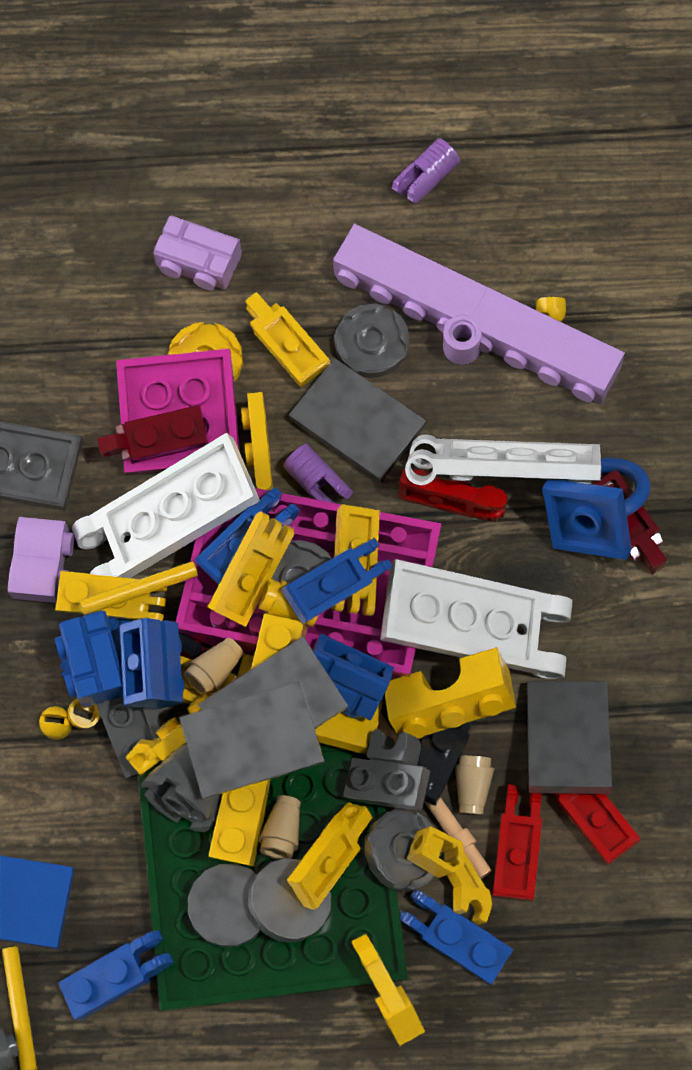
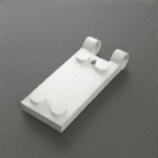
[72,433,260,578]
[405,434,601,485]
[380,559,572,680]

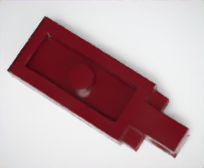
[97,405,209,462]
[592,470,667,575]

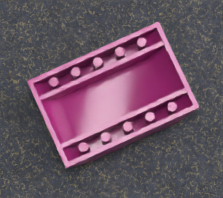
[176,488,441,677]

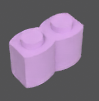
[8,517,74,603]

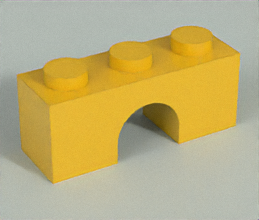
[385,647,516,739]

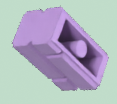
[153,215,242,290]

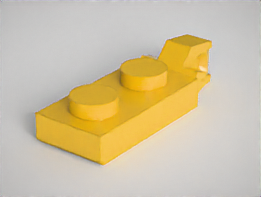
[245,292,330,388]
[126,693,209,775]
[287,802,372,910]

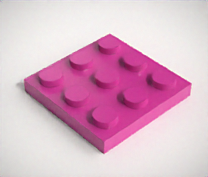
[116,348,240,475]

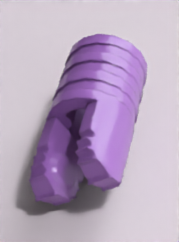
[392,138,460,204]
[283,444,354,503]

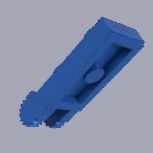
[195,487,300,585]
[281,538,393,625]
[399,889,514,986]
[58,930,174,1021]

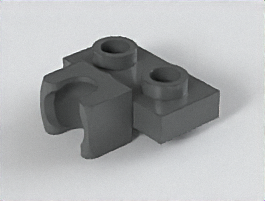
[96,697,170,778]
[343,729,430,811]

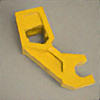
[407,826,492,925]
[352,934,425,1046]

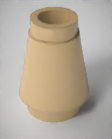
[184,637,244,695]
[455,755,495,814]
[258,795,301,860]

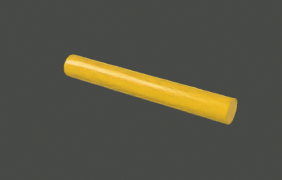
[79,561,198,615]
[2,947,37,1070]

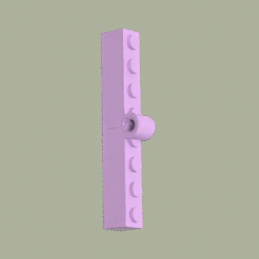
[333,224,625,404]

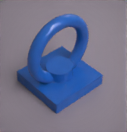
[542,458,651,560]

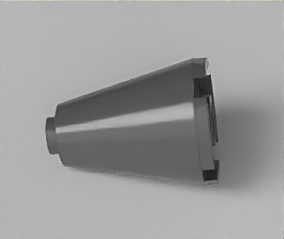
[141,743,223,832]

